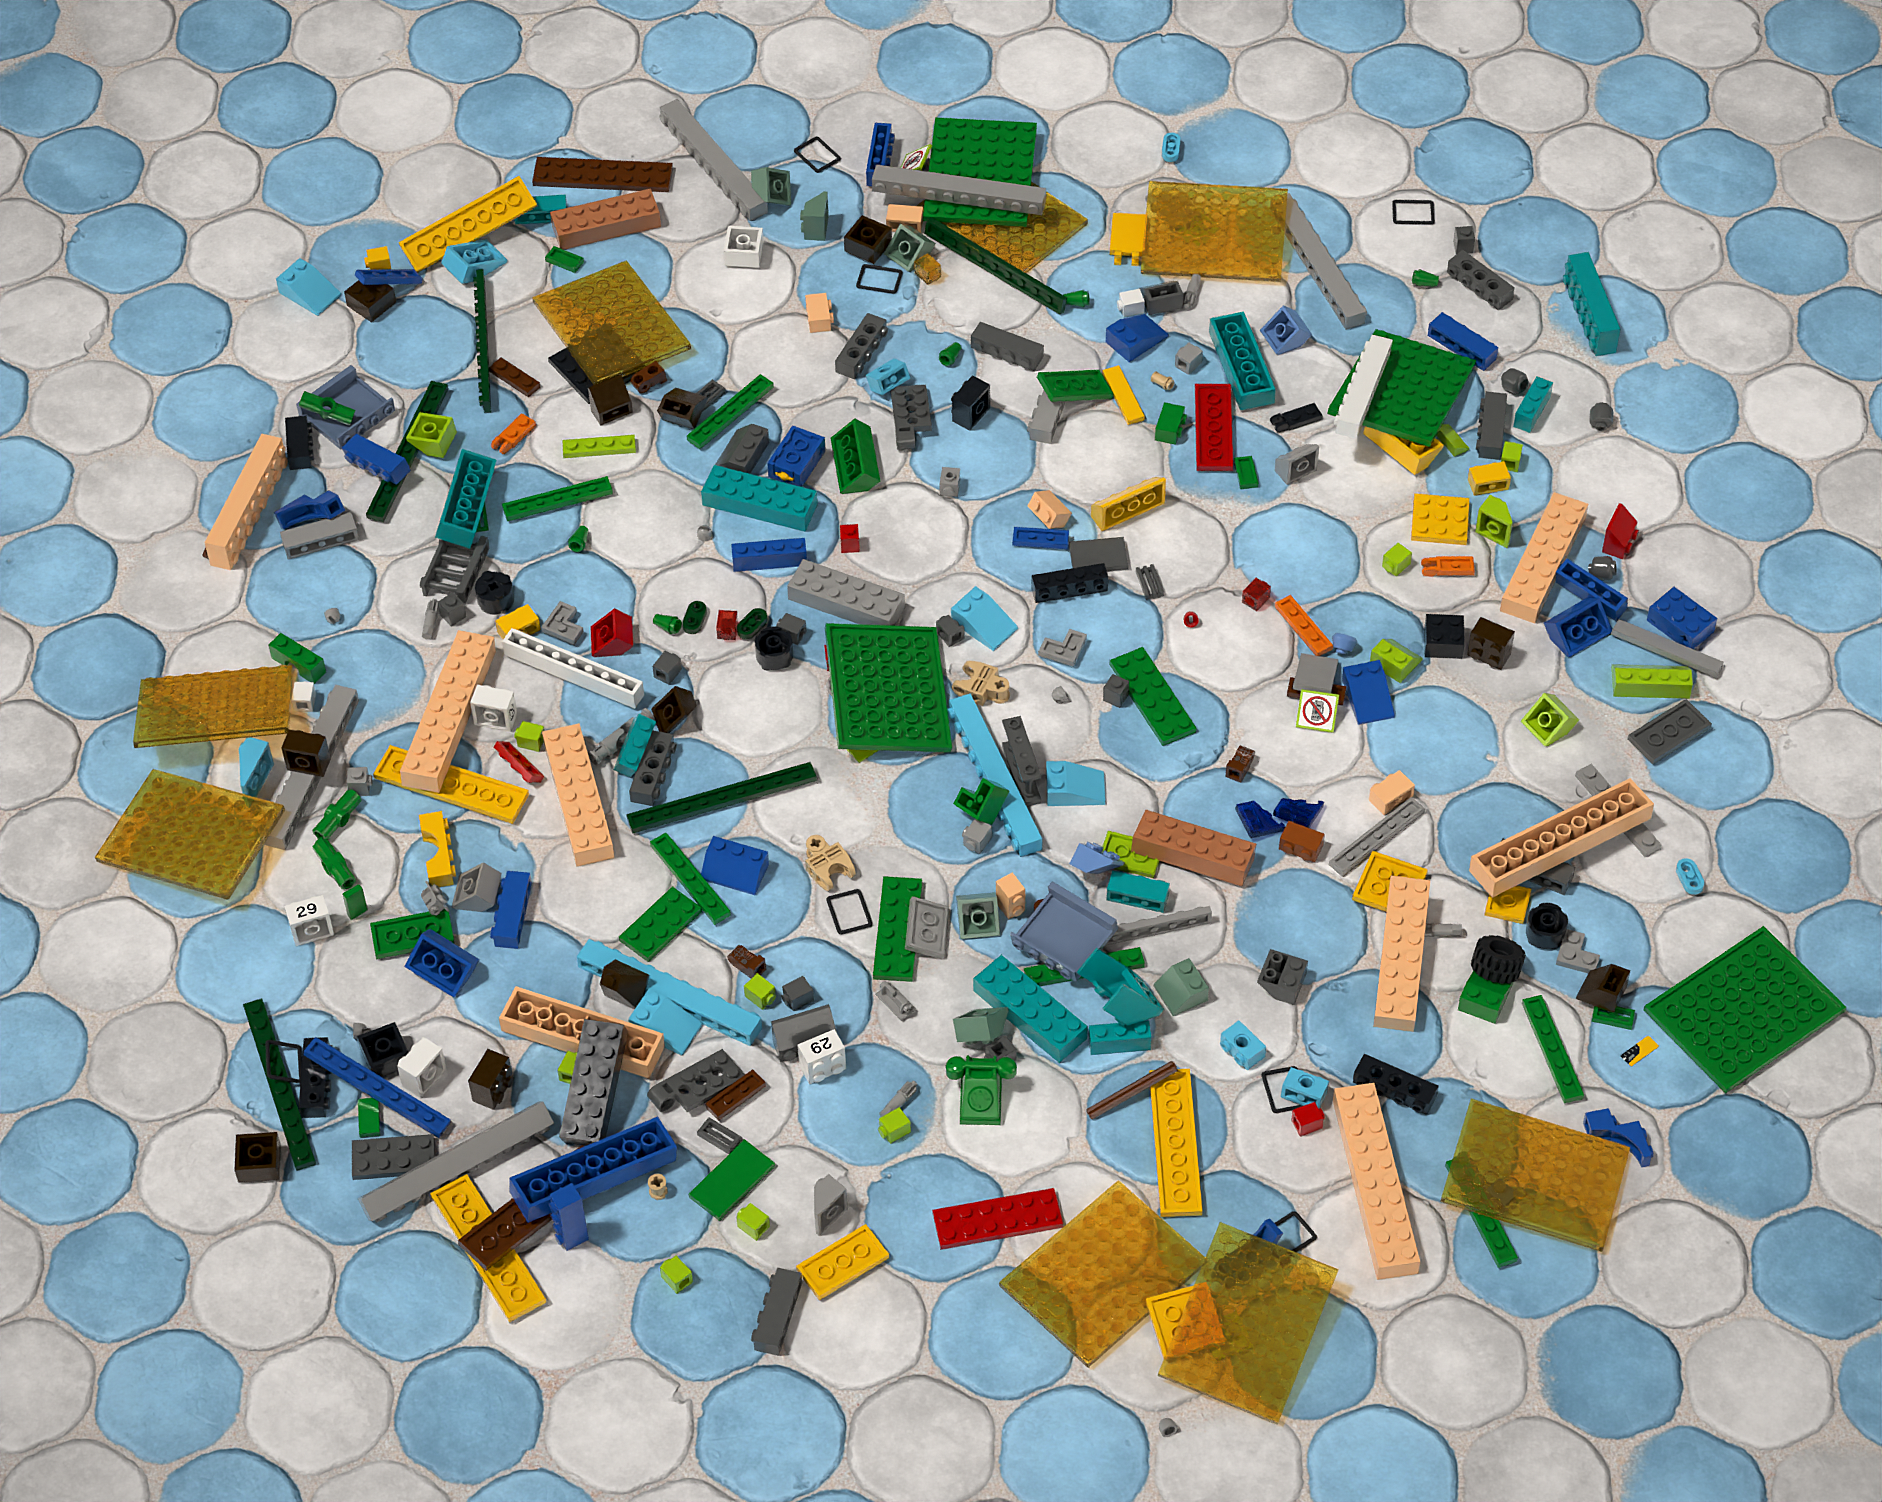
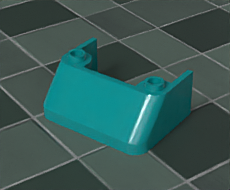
[1077,947,1164,1026]

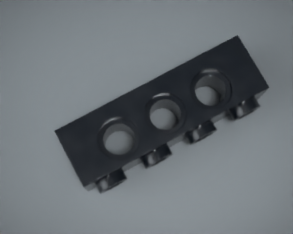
[1353,1054,1439,1115]

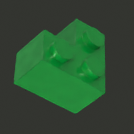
[953,778,1009,825]

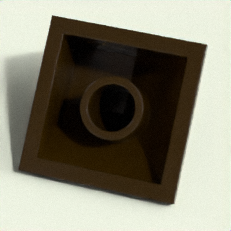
[651,686,697,733]
[600,959,650,1009]

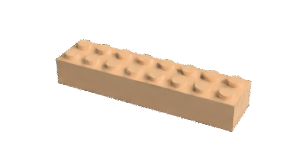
[204,434,288,570]
[1500,492,1589,623]
[542,723,614,867]
[1373,876,1430,1032]
[499,986,665,1079]

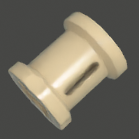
[648,1174,668,1200]

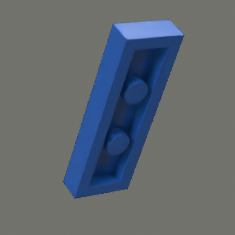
[1012,527,1069,549]

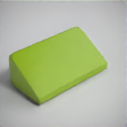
[1436,424,1469,457]

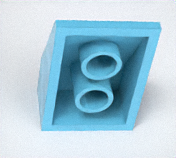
[441,239,507,284]
[276,258,341,316]
[951,586,1018,651]
[239,736,274,809]
[1046,761,1105,806]
[628,989,702,1056]

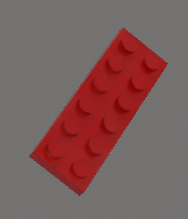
[1195,384,1233,471]
[932,1188,1063,1250]

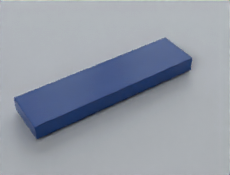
[355,269,423,285]

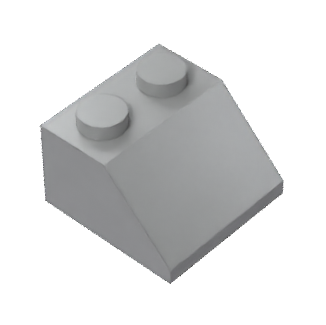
[1275,444,1319,485]
[452,862,502,912]
[814,1174,848,1236]

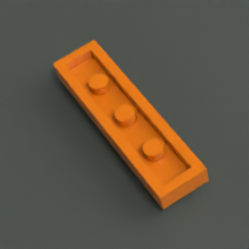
[1275,595,1333,656]

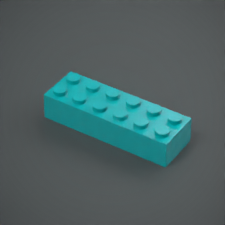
[1563,252,1621,356]
[1209,311,1276,410]
[435,449,497,549]
[701,465,818,532]
[973,954,1088,1063]

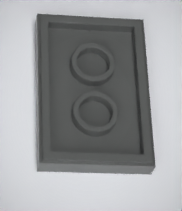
[1069,537,1128,571]

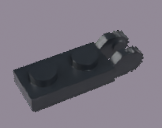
[1270,403,1322,433]

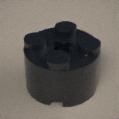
[475,571,514,615]
[755,626,793,671]
[1526,903,1568,949]

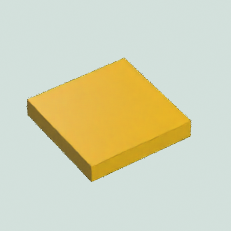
[1484,886,1531,924]

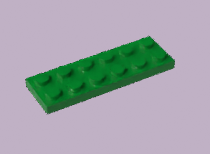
[1109,647,1197,746]
[873,876,923,982]

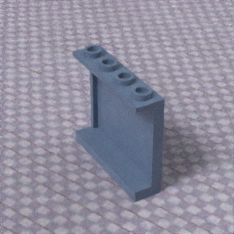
[296,365,395,450]
[1010,881,1118,982]

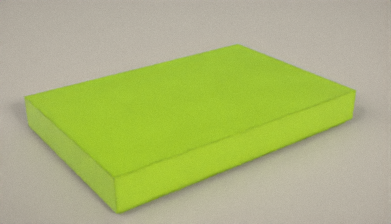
[1102,831,1159,879]

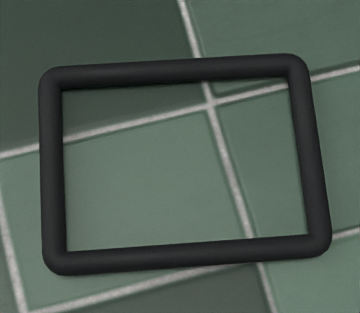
[794,136,841,173]
[1392,200,1435,224]
[856,264,903,294]
[826,889,872,934]
[265,1040,302,1083]
[1261,1066,1303,1113]
[1271,1211,1317,1262]

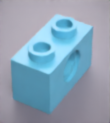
[866,358,910,395]
[1220,1020,1266,1070]
[1281,1067,1329,1109]

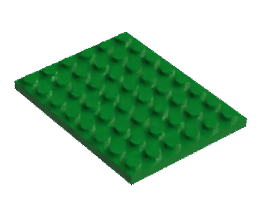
[923,117,1037,227]
[1327,329,1476,447]
[825,623,952,752]
[1643,926,1846,1094]

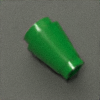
[1412,269,1439,286]
[1063,290,1090,307]
[939,342,962,366]
[568,526,589,552]
[653,614,682,634]

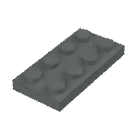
[1628,699,1712,764]
[352,1134,435,1180]

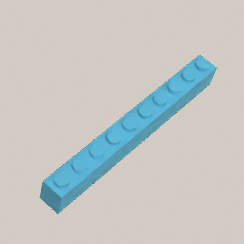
[947,693,1042,857]
[577,939,762,1046]

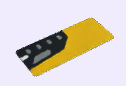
[1621,1036,1659,1066]

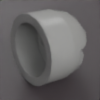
[697,525,712,541]
[324,608,340,624]
[1052,686,1068,702]
[353,1023,367,1039]
[1159,1418,1178,1437]

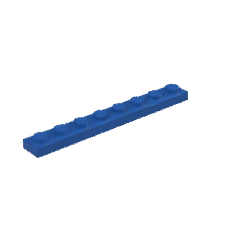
[303,1037,451,1138]

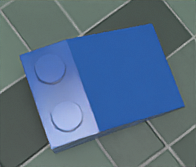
[1106,314,1169,362]
[1342,660,1395,725]

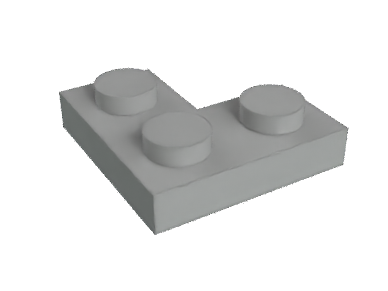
[541,601,584,645]
[1038,629,1087,667]
[1556,929,1600,973]

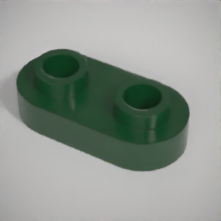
[682,601,707,634]
[737,608,768,639]

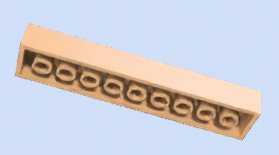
[400,630,496,793]
[1469,778,1654,897]
[1333,1083,1420,1280]

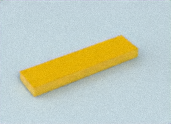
[1102,365,1145,425]

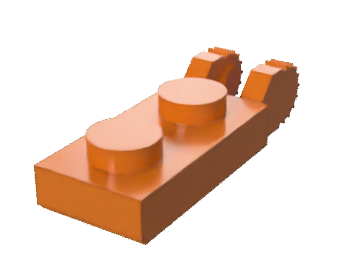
[491,413,536,454]
[1421,556,1475,577]

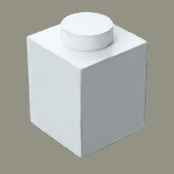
[1117,289,1145,317]
[291,681,316,712]

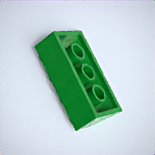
[830,418,880,494]

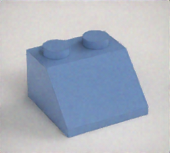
[1260,305,1312,355]

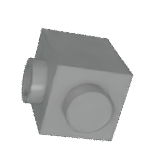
[1175,343,1203,375]
[940,467,960,497]
[347,767,373,796]
[962,819,992,854]

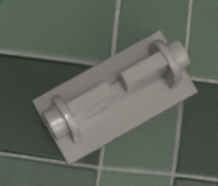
[421,881,449,915]
[875,981,916,1020]

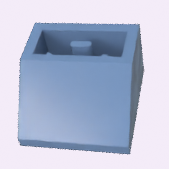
[1069,841,1125,874]

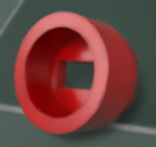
[1183,611,1199,628]

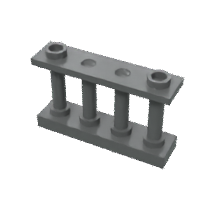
[420,536,490,605]
[1002,716,1041,806]

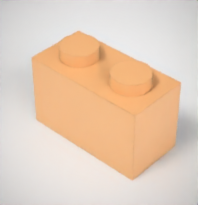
[886,204,923,233]
[805,293,834,333]
[1028,490,1072,529]
[1369,770,1415,815]
[996,872,1025,920]

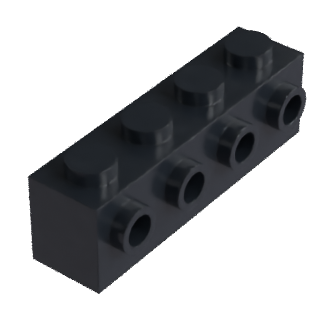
[1031,563,1108,603]
[299,1037,333,1118]

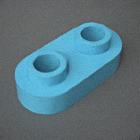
[1162,133,1181,162]
[1676,858,1704,895]

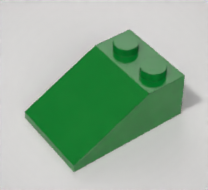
[1458,971,1514,1024]

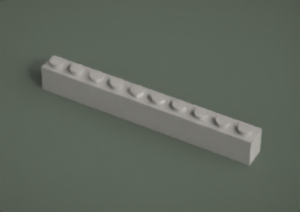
[659,99,768,221]
[872,165,1046,215]
[1270,193,1367,330]
[260,684,359,850]
[357,1101,554,1223]

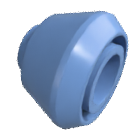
[1332,633,1357,655]

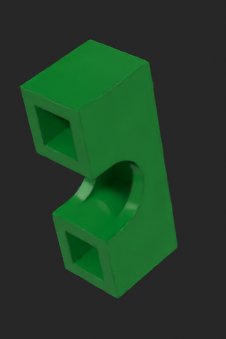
[268,633,326,684]

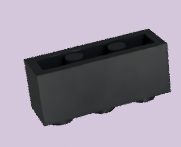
[285,415,314,470]

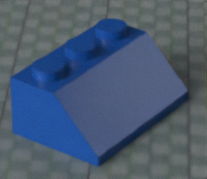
[1544,598,1612,657]
[701,836,769,895]
[404,929,480,997]

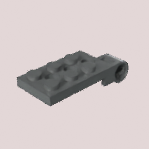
[890,385,932,450]
[647,1049,745,1112]

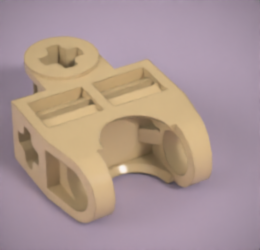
[952,661,1010,706]
[805,835,856,891]

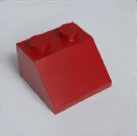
[1602,503,1639,559]
[590,608,633,657]

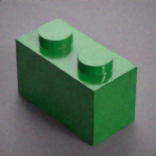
[1155,402,1187,445]

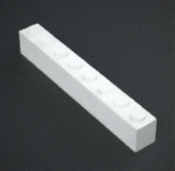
[1334,335,1393,439]
[502,628,644,709]

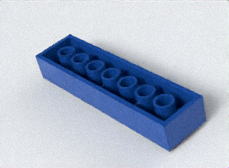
[509,1116,677,1223]

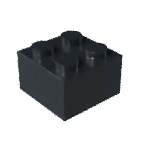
[951,375,990,431]
[1424,614,1464,659]
[357,1022,409,1077]

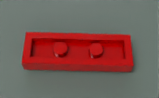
[494,741,544,783]

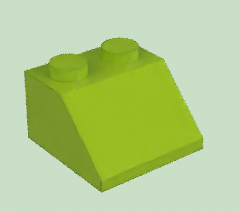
[406,412,457,458]
[1475,495,1513,548]
[1370,639,1423,683]
[1521,693,1579,747]

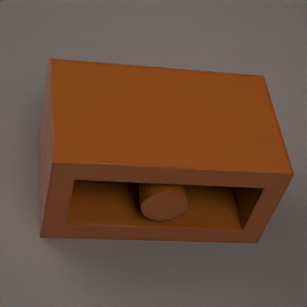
[1279,821,1325,862]

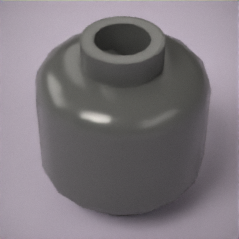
[1501,368,1528,394]
[1590,402,1614,431]
[1588,556,1617,581]

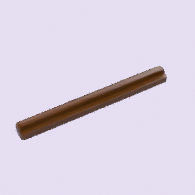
[1086,1061,1178,1119]

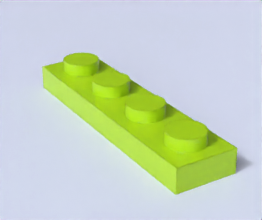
[562,435,636,458]

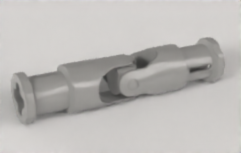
[587,708,655,766]

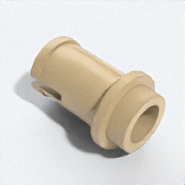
[1151,371,1174,390]

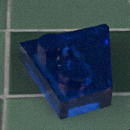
[1273,798,1324,828]
[1235,800,1286,839]

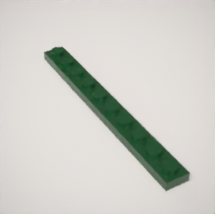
[924,217,1067,314]
[473,269,491,413]
[366,381,449,522]
[626,762,817,834]
[243,998,316,1171]

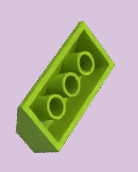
[1611,664,1693,699]

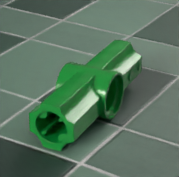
[299,391,356,425]
[312,789,362,839]
[312,838,356,890]

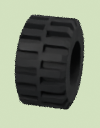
[1471,935,1526,984]

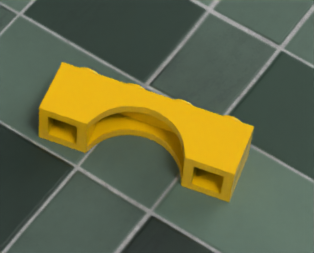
[419,811,456,887]

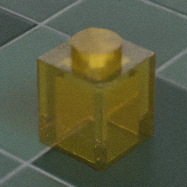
[914,253,941,285]

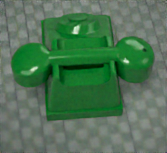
[945,1055,1017,1125]

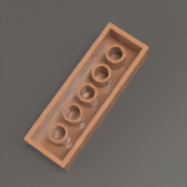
[550,188,661,250]
[1131,810,1257,886]

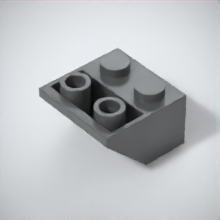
[1139,281,1183,315]
[1257,949,1308,1005]

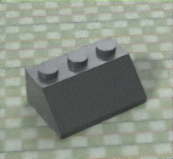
[715,424,769,474]
[771,1004,837,1062]

